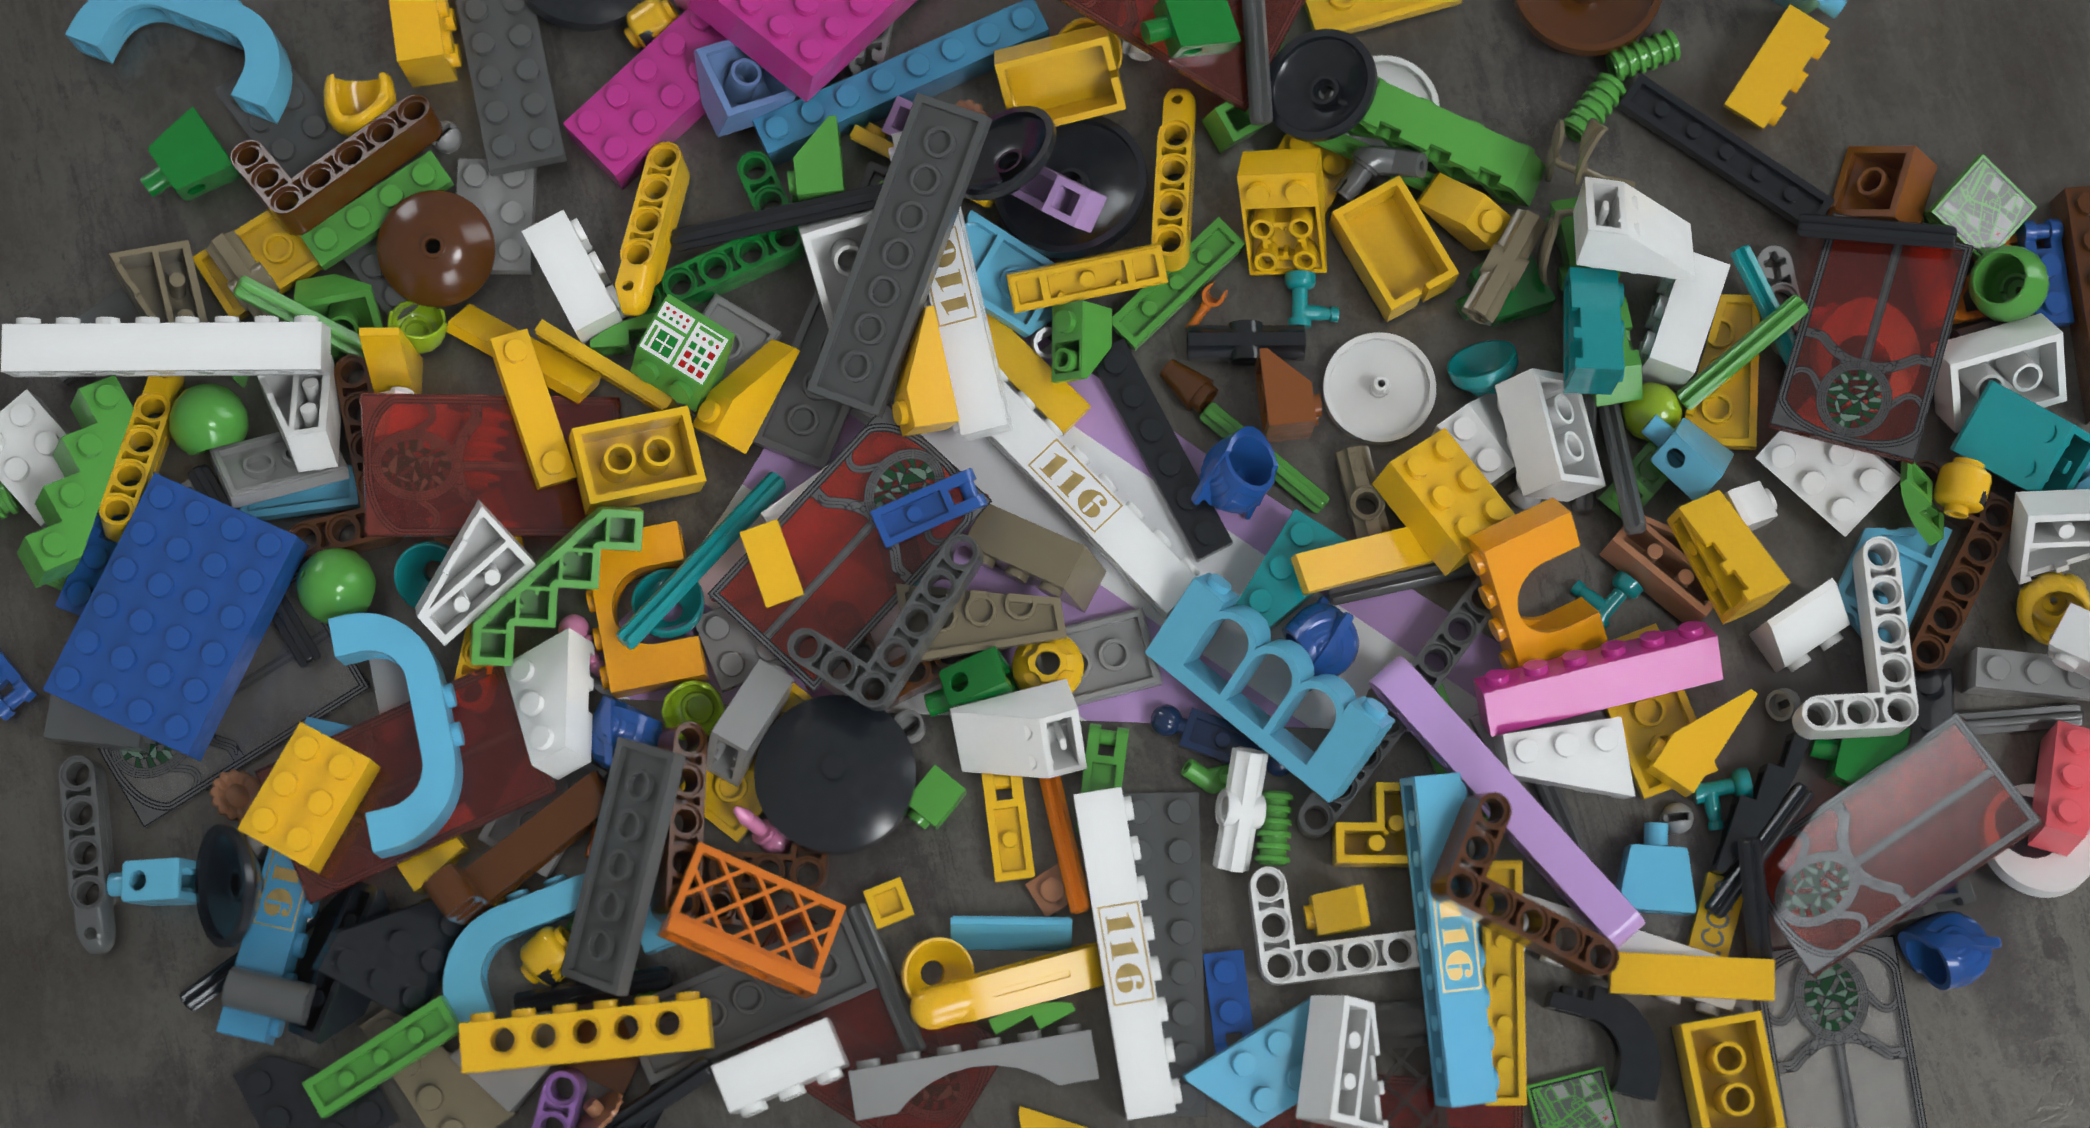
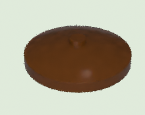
[1512,0,1662,56]

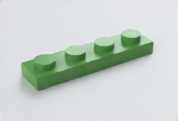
[301,150,454,271]
[1112,217,1246,351]
[302,996,460,1119]

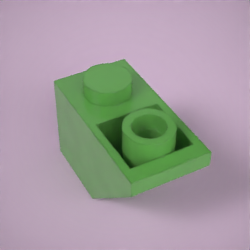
[1052,300,1112,384]

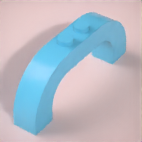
[65,0,292,124]
[328,613,465,859]
[443,873,678,1023]

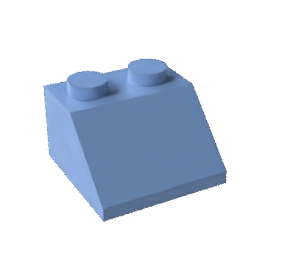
[694,40,797,137]

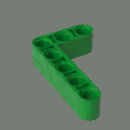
[633,151,805,318]

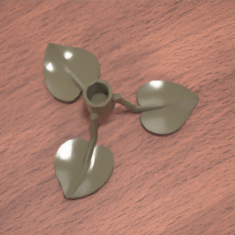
[1537,118,1635,287]

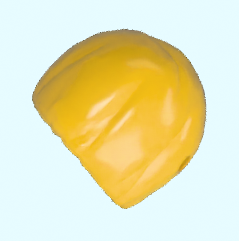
[323,72,397,137]
[2016,571,2090,646]

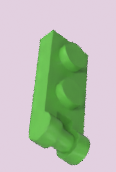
[1075,723,1129,834]

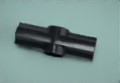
[1187,320,1306,366]

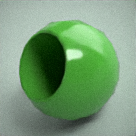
[1968,245,2050,322]
[168,383,249,456]
[296,547,376,624]

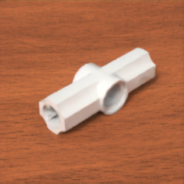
[1213,747,1269,873]

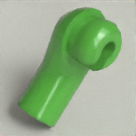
[1181,758,1229,794]

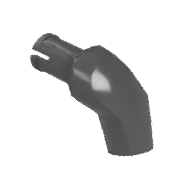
[1332,146,1428,202]

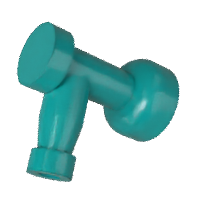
[1285,270,1339,329]
[1570,570,1643,629]
[1692,767,1753,831]

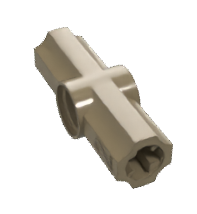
[1461,208,1547,327]
[206,230,283,322]
[1335,445,1390,539]

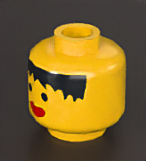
[624,0,680,49]
[1933,457,1992,519]
[520,926,570,986]

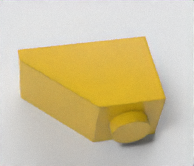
[1416,173,1511,251]
[1303,884,1371,938]

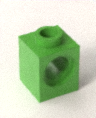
[907,765,967,831]

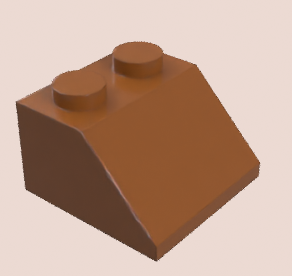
[1827,146,1938,223]
[1254,348,1322,443]

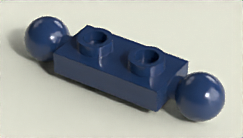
[1151,704,1290,777]

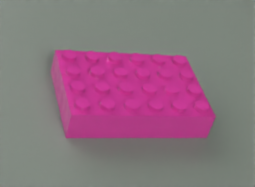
[689,0,917,103]

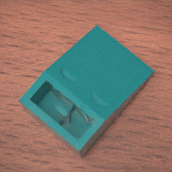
[1950,380,2090,492]

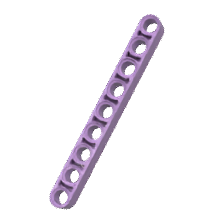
[1369,655,1645,949]

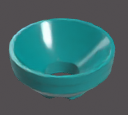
[1447,340,1519,396]
[394,541,450,608]
[631,568,704,638]

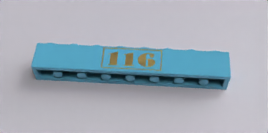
[1399,772,1499,1108]

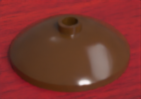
[377,190,496,308]

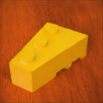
[1723,4,1830,130]
[1666,490,1791,625]

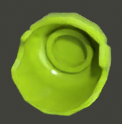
[388,300,447,354]
[1621,382,1682,441]
[661,680,725,740]

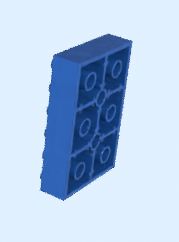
[43,473,309,762]

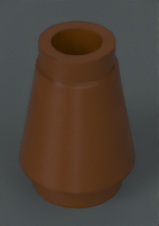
[1160,359,1218,413]

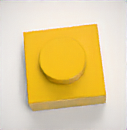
[863,877,915,930]

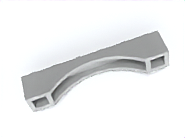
[1962,647,2090,701]
[848,1023,1099,1121]

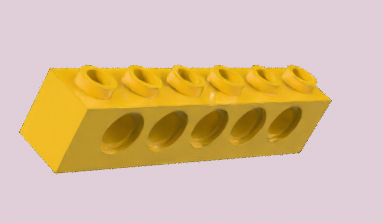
[459,991,715,1074]

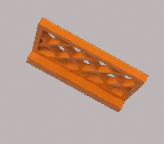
[657,842,846,999]

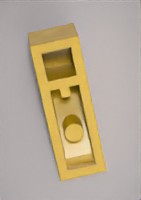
[892,306,960,437]
[359,327,423,396]
[693,339,800,454]
[1645,689,1758,797]

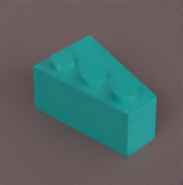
[1563,267,1625,395]
[1235,509,1348,631]

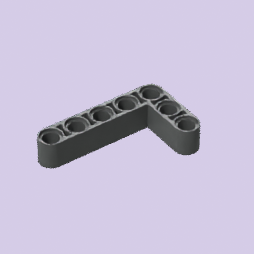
[787,534,983,711]

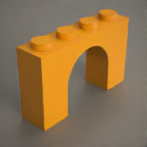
[1468,497,1608,670]
[586,521,709,699]

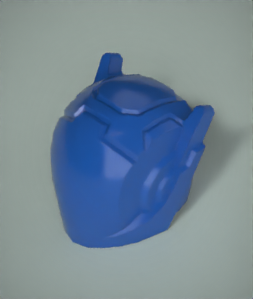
[1191,426,1278,520]
[1282,596,1359,692]
[591,693,663,771]
[1898,911,2002,990]

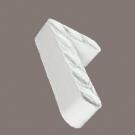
[1792,536,1919,740]
[1248,867,1420,986]

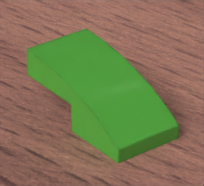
[590,313,656,357]
[1598,441,1669,519]
[1900,458,1944,546]
[988,1002,1076,1036]

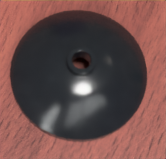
[1270,29,1378,142]
[964,106,1057,200]
[195,824,264,948]

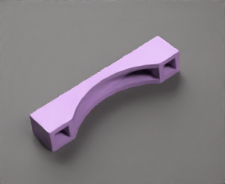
[881,96,1107,233]

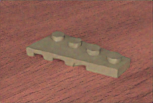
[896,584,1067,662]
[360,1008,519,1128]

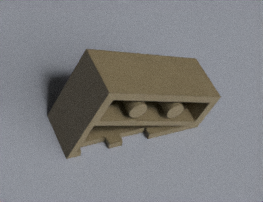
[109,240,208,323]
[966,504,1107,612]

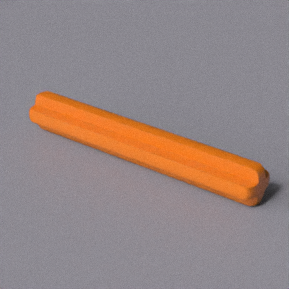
[1039,776,1091,914]

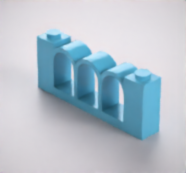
[1145,573,1396,803]

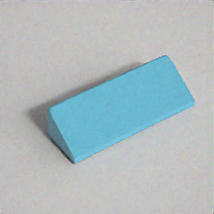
[950,916,1072,951]

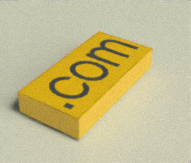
[1686,872,1743,957]

